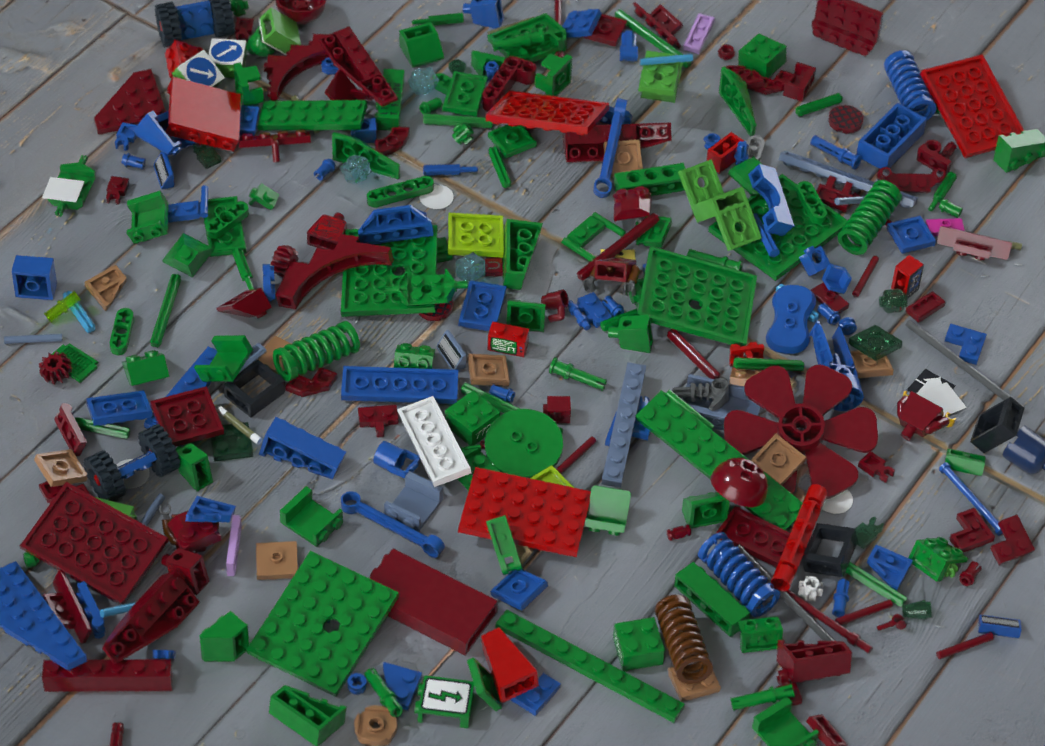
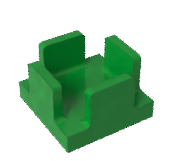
[535,54,573,96]
[234,62,264,106]

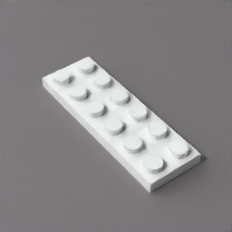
[397,396,471,487]

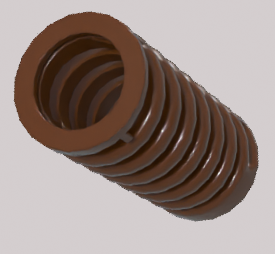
[655,594,713,684]

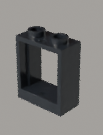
[224,360,285,418]
[970,397,1025,453]
[802,523,858,578]

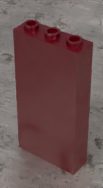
[369,548,498,656]

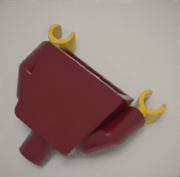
[897,391,956,441]

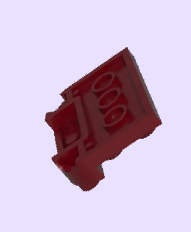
[812,0,884,56]

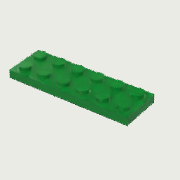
[257,100,367,130]

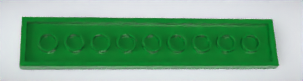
[635,390,803,531]

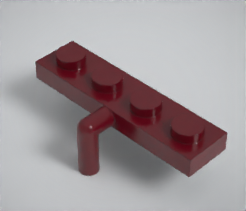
[238,130,311,162]

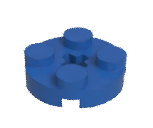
[263,264,275,302]

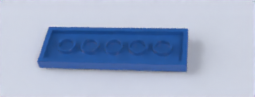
[341,366,458,404]

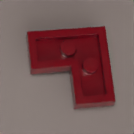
[949,508,995,553]
[990,514,1035,565]

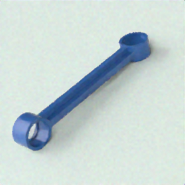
[593,98,628,198]
[341,491,445,558]

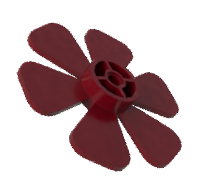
[724,364,878,499]

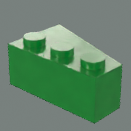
[993,129,1045,173]
[269,685,347,746]

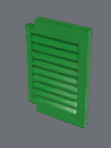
[52,343,98,383]

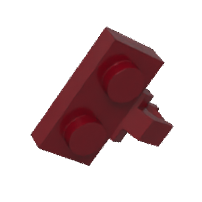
[358,405,398,437]

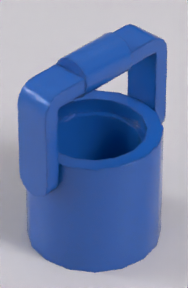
[373,441,420,478]

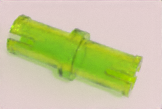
[44,291,81,323]

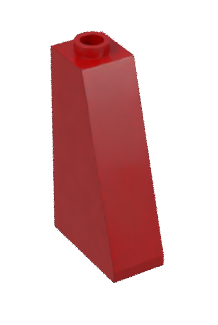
[481,627,539,703]

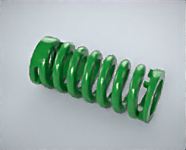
[837,180,902,255]
[273,321,360,381]

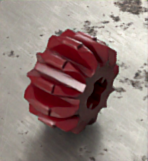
[270,245,299,277]
[39,351,72,385]

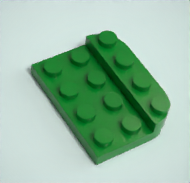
[487,13,567,63]

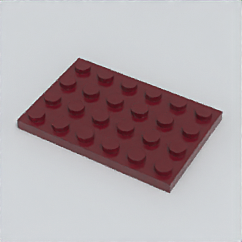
[20,482,169,605]

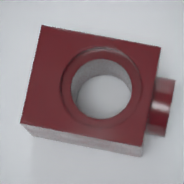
[543,396,571,423]

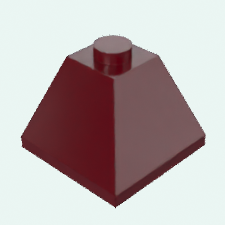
[216,288,272,319]

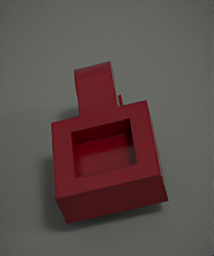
[776,669,803,706]

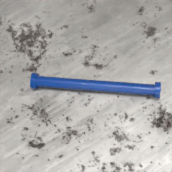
[939,462,1003,536]

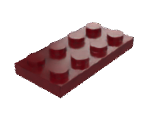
[716,506,790,567]

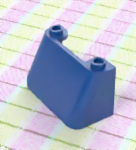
[133,111,196,156]

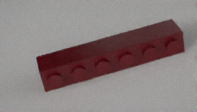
[42,659,173,692]

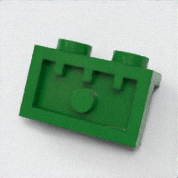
[738,617,783,653]

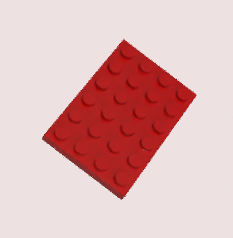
[920,54,1024,158]
[486,90,609,135]
[458,467,591,558]

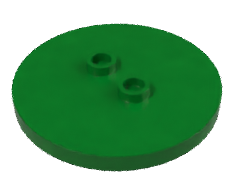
[485,409,563,478]

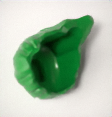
[246,26,275,57]

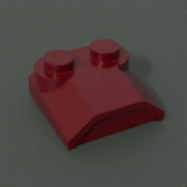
[613,186,652,222]
[167,510,222,552]

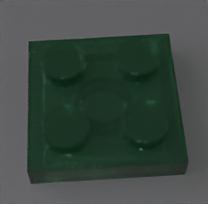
[848,325,903,361]
[211,422,253,462]

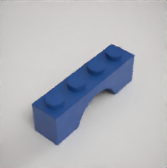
[748,164,794,236]

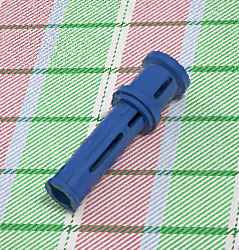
[810,135,862,170]

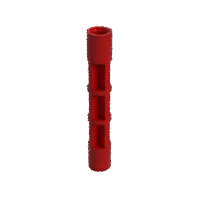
[771,484,828,591]

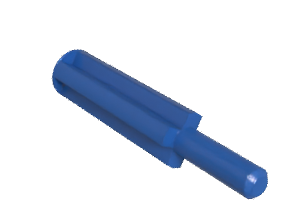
[423,164,478,176]
[753,214,780,257]

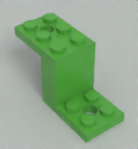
[638,50,683,103]
[678,159,762,251]

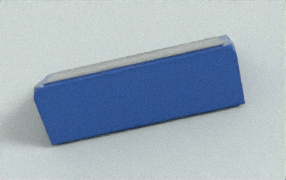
[154,151,175,189]
[978,614,1021,638]

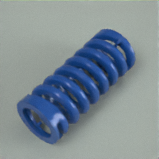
[884,50,936,120]
[698,532,780,618]

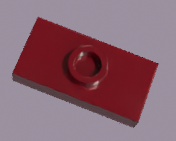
[811,282,849,313]
[905,291,946,323]
[806,714,848,746]

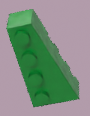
[503,219,543,290]

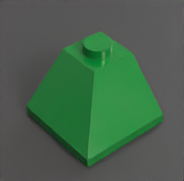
[162,233,214,278]
[506,300,546,332]

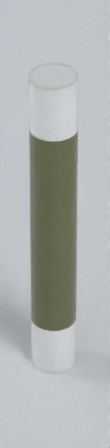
[217,406,263,445]

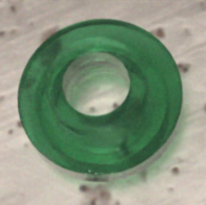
[448,59,466,74]

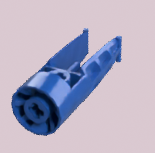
[809,321,864,411]

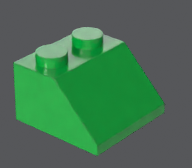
[682,492,730,529]

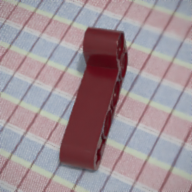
[482,56,536,112]

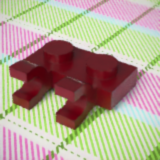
[816,176,853,212]

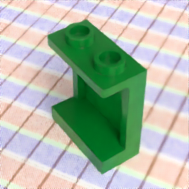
[126,190,168,244]

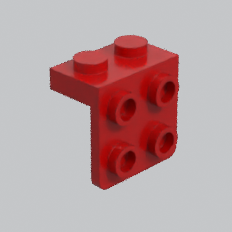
[165,40,206,78]

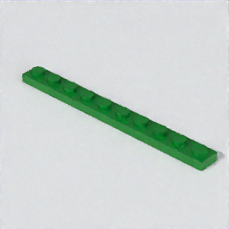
[495,609,685,723]

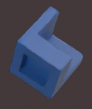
[822,263,852,294]

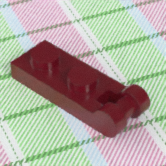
[54,403,87,456]

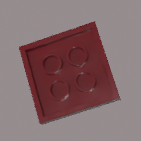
[150,386,224,447]

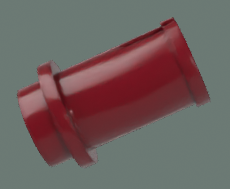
[959,561,982,586]

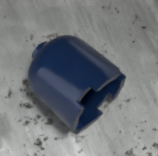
[1002,425,1045,474]

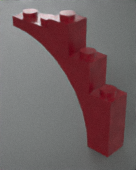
[264,34,329,101]
[275,234,394,309]

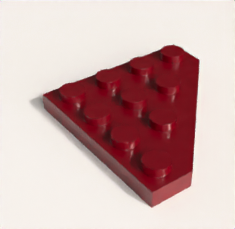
[94,69,166,135]

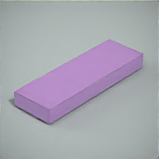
[683,13,715,54]
[226,515,242,576]

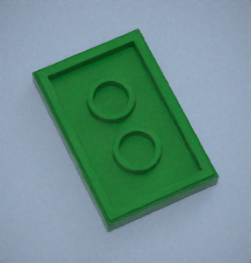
[442,71,488,117]

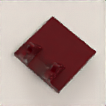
[324,70,373,110]

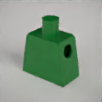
[608,315,653,353]
[175,443,213,491]

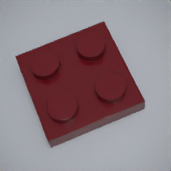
[584,14,627,47]

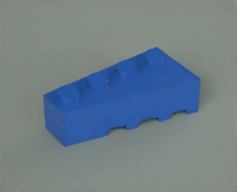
[259,417,346,479]

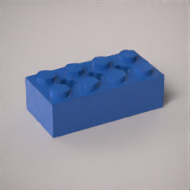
[856,103,927,169]

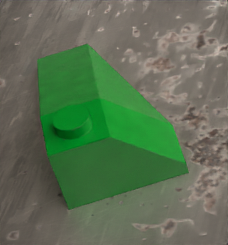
[719,67,756,137]
[332,132,400,180]

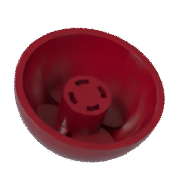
[275,0,326,24]
[711,458,768,507]

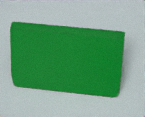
[945,448,986,476]

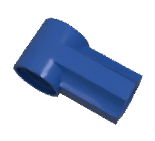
[620,30,638,62]

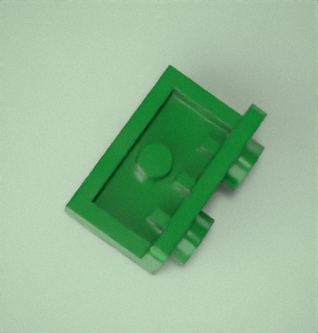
[394,343,435,369]

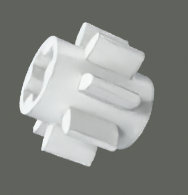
[798,576,823,601]

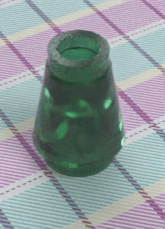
[902,600,932,620]

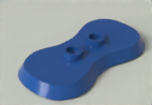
[766,285,816,354]

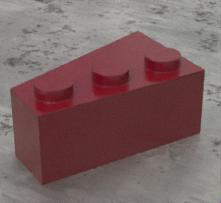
[776,640,852,683]

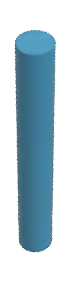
[640,54,693,66]
[100,602,136,618]

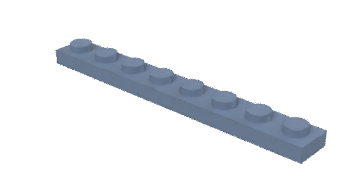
[778,150,918,208]
[601,362,646,488]

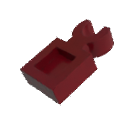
[235,17,254,43]
[106,176,129,205]
[858,451,895,483]

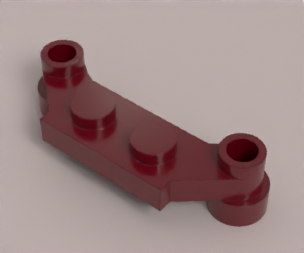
[876,167,945,193]

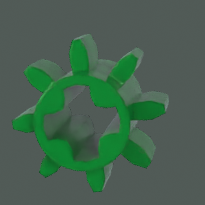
[230,0,249,17]
[452,123,474,145]

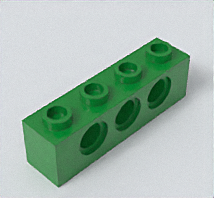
[613,163,686,196]

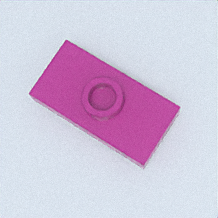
[925,218,965,237]

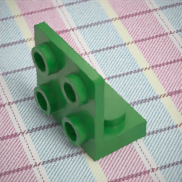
[908,537,968,582]

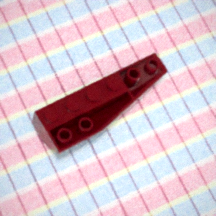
[318,26,398,107]
[563,122,672,162]

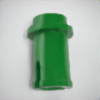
[419,97,443,115]
[938,199,963,218]

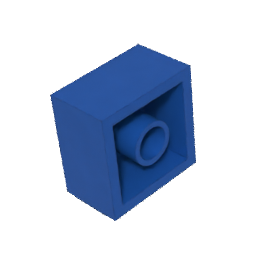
[12,255,57,300]

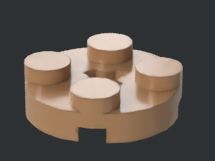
[354,705,397,746]

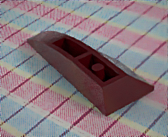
[102,570,200,664]

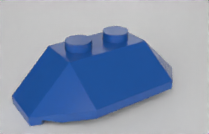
[358,205,434,244]

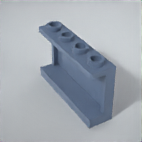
[682,374,761,431]

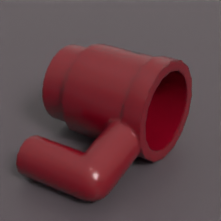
[541,289,569,323]

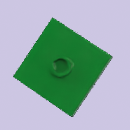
[488,124,537,158]
[467,658,502,711]

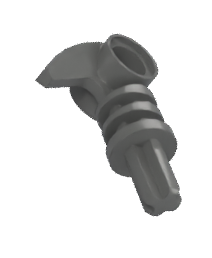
[672,378,729,411]

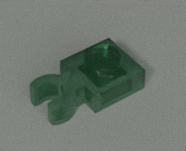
[193,144,221,169]
[855,517,884,549]

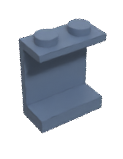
[384,471,444,532]

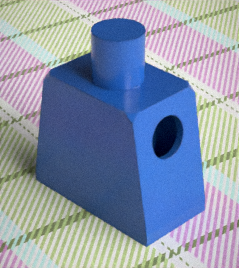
[463,0,504,29]

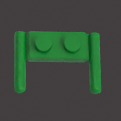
[561,212,626,261]

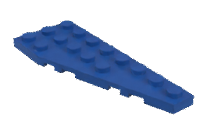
[0,561,87,670]

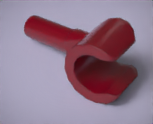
[876,614,907,631]

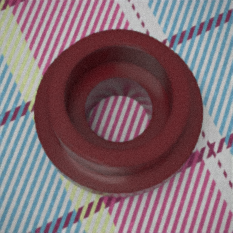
[718,44,735,60]

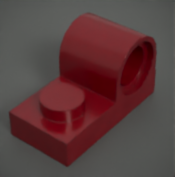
[916,140,952,177]

